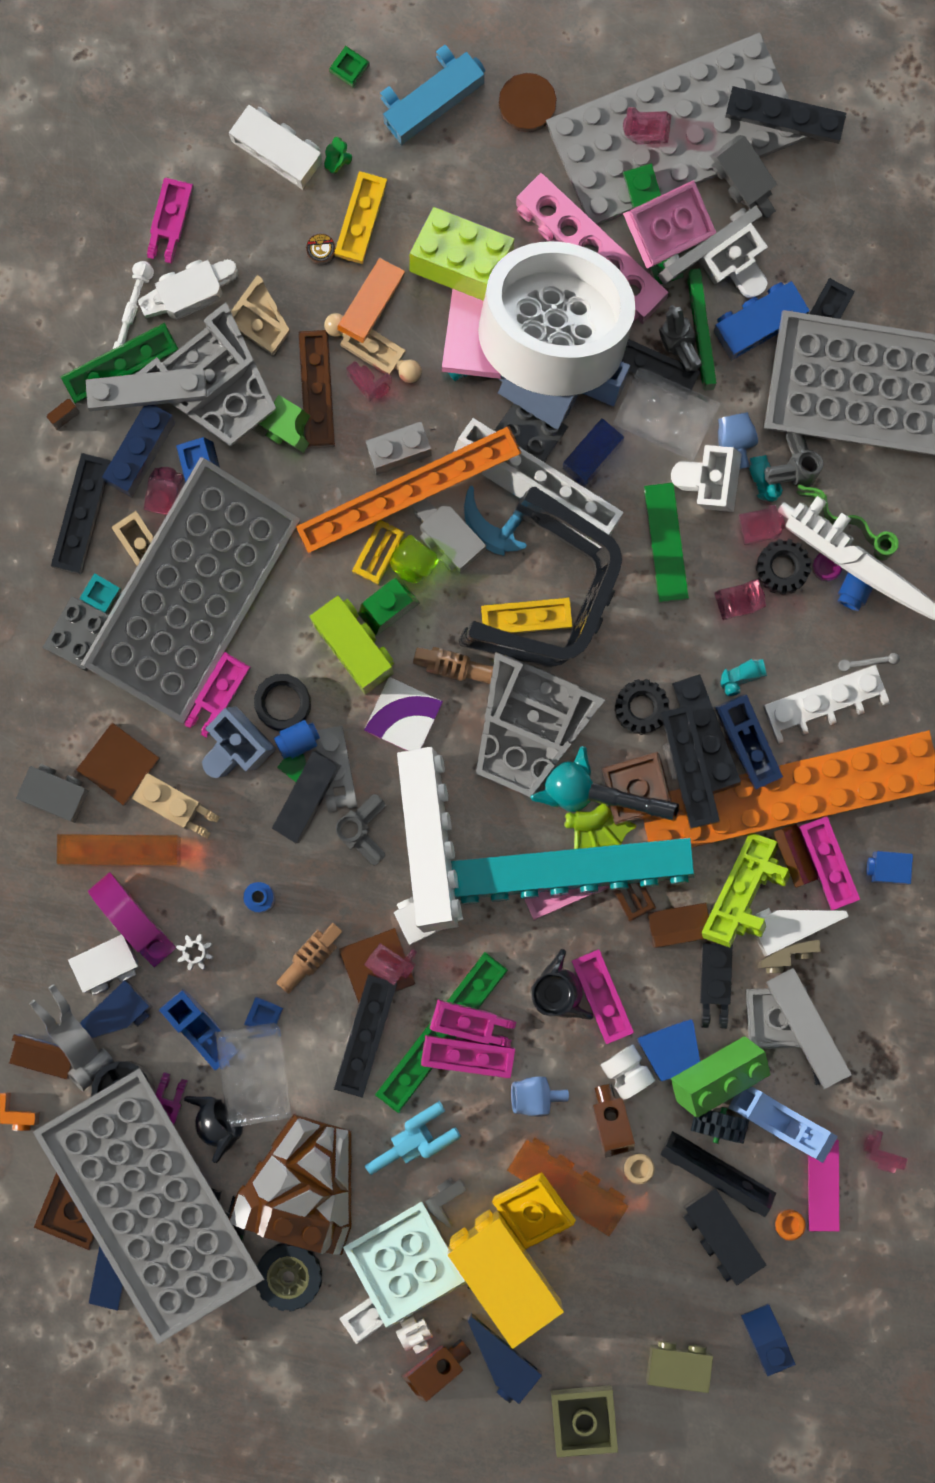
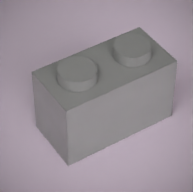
[365,422,432,475]

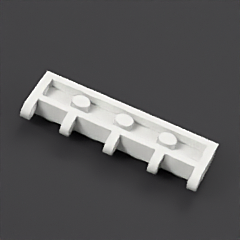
[763,665,890,744]

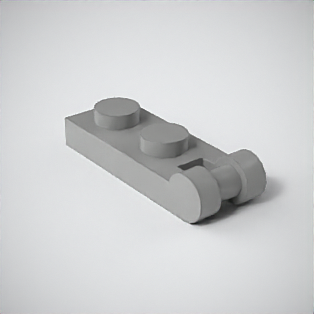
[316,726,358,813]

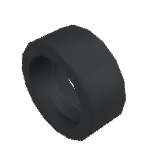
[254,674,311,731]

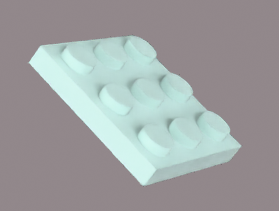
[343,1202,466,1328]

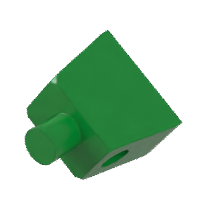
[358,578,420,637]

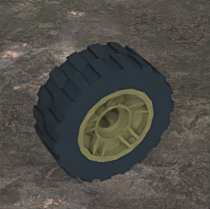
[255,1243,323,1312]

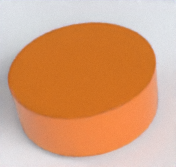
[774,1209,806,1241]

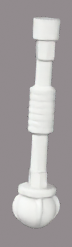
[113,261,154,349]

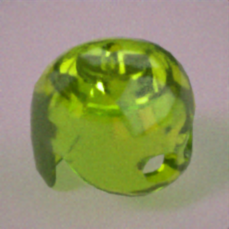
[390,535,438,584]

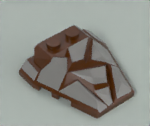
[229,1114,352,1255]

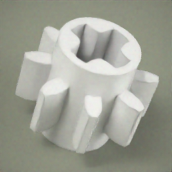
[176,934,214,971]
[396,1315,433,1355]

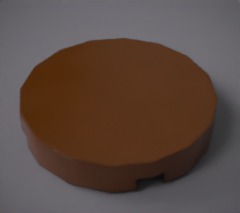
[499,73,557,132]

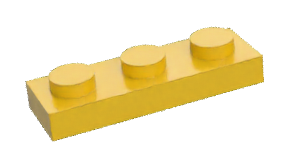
[334,171,387,264]
[481,598,572,634]

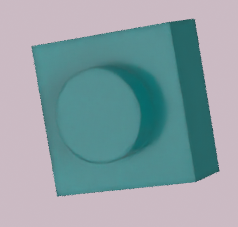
[79,573,121,614]

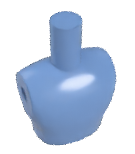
[718,412,758,469]
[511,1077,569,1117]

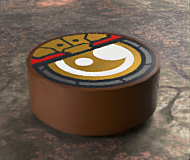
[306,234,336,265]

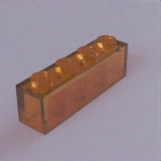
[57,834,181,867]
[507,1137,629,1237]

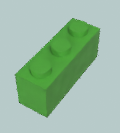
[671,1036,771,1118]

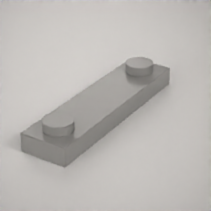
[658,206,763,285]
[86,367,207,411]

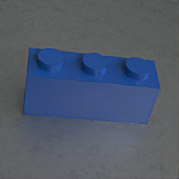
[713,281,810,361]

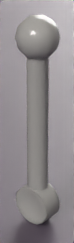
[838,653,900,672]

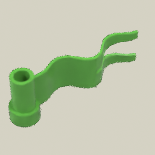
[796,485,899,561]

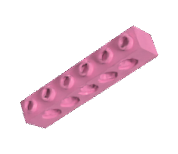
[516,173,669,324]

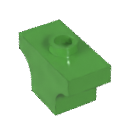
[258,394,310,453]

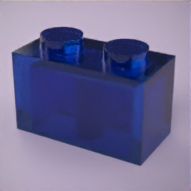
[562,418,624,488]

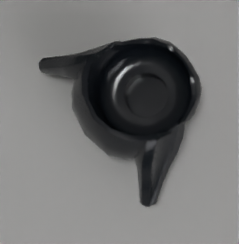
[531,949,593,1020]
[184,1096,243,1163]

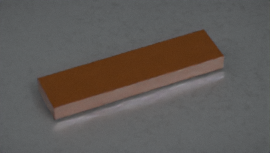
[299,330,335,449]

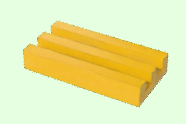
[352,520,405,586]

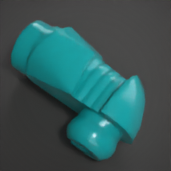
[749,455,783,502]
[720,659,767,696]

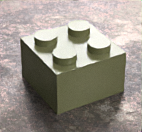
[551,1385,618,1458]

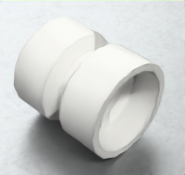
[600,1044,656,1101]

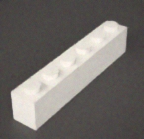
[453,418,624,548]
[397,747,462,933]

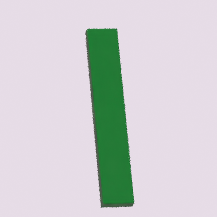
[375,952,508,1113]

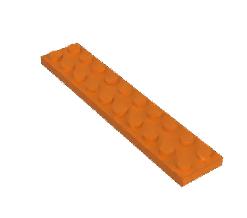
[643,730,935,848]

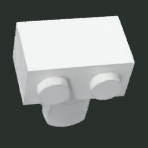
[698,223,768,298]
[671,445,742,512]

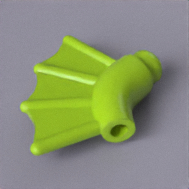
[564,804,636,849]

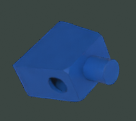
[637,1019,700,1081]

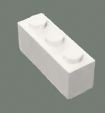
[229,105,322,190]

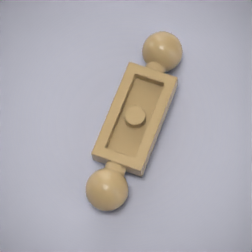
[324,313,422,383]

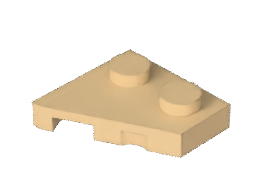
[231,275,290,356]

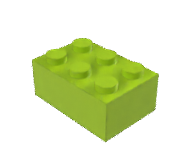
[409,207,515,301]
[309,595,394,695]

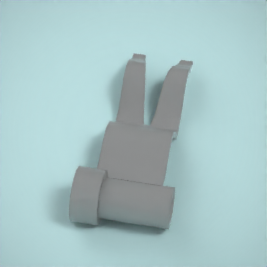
[29,984,114,1091]

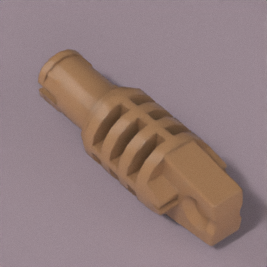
[413,647,493,684]
[276,923,342,994]

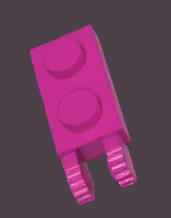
[147,178,194,264]
[185,652,251,738]
[430,999,517,1047]

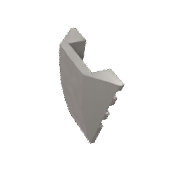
[136,302,277,446]
[476,652,606,797]

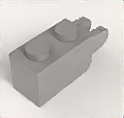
[412,499,486,573]

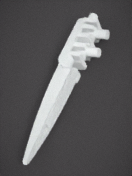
[778,496,935,621]

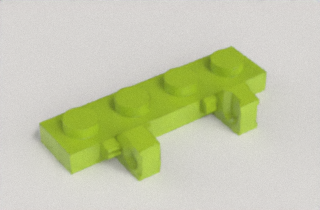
[702,833,790,948]

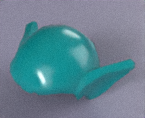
[531,746,594,812]

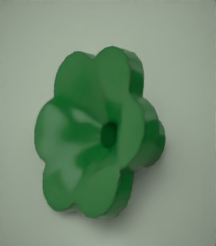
[324,137,352,174]

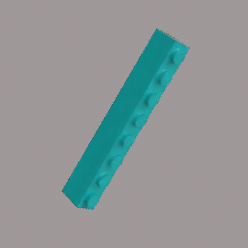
[451,838,695,905]

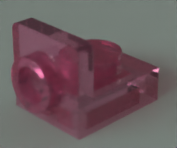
[346,361,392,401]

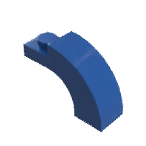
[159,989,238,1071]

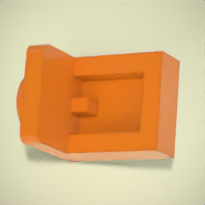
[0,1092,40,1131]

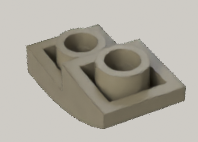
[758,940,821,974]

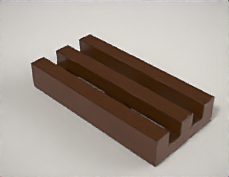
[613,883,656,922]

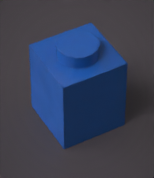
[867,851,913,885]

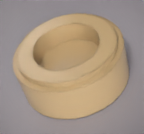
[624,1153,655,1184]

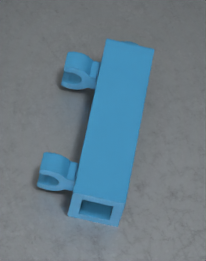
[380,45,486,145]

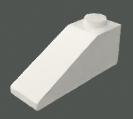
[754,908,848,956]

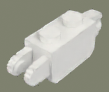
[138,259,239,320]

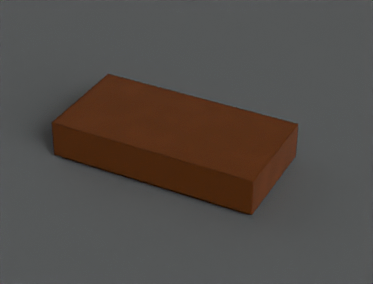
[774,824,818,888]

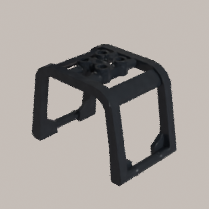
[459,487,622,667]

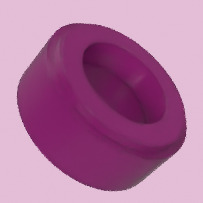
[812,553,843,582]

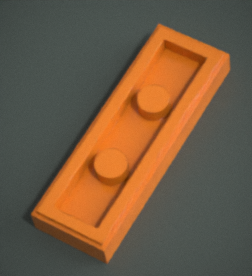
[337,258,405,343]

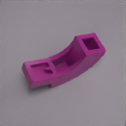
[87,872,176,968]

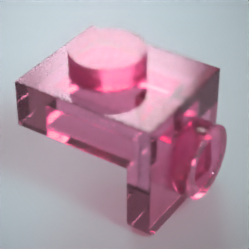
[623,107,672,145]
[143,467,183,515]
[738,505,785,545]
[714,579,766,621]
[365,943,417,985]
[863,1129,907,1174]

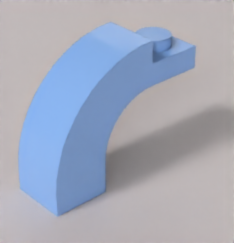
[728,1086,838,1163]

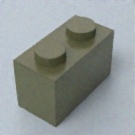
[646,1341,713,1393]

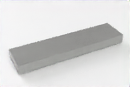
[766,968,852,1089]

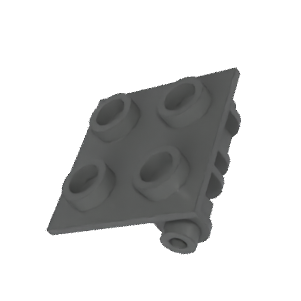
[494,404,569,463]
[42,596,109,672]

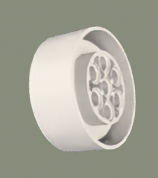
[478,241,635,396]

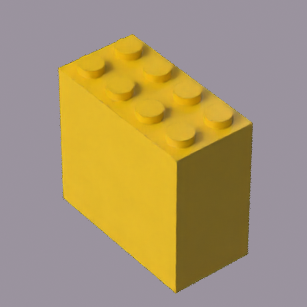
[447,1209,564,1349]

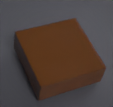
[46,399,80,430]

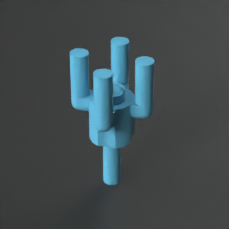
[365,1101,462,1175]

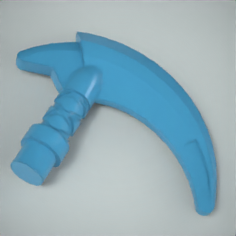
[464,486,527,556]

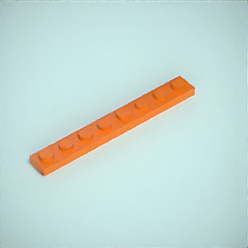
[296,426,521,553]

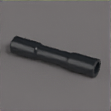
[589,783,679,821]

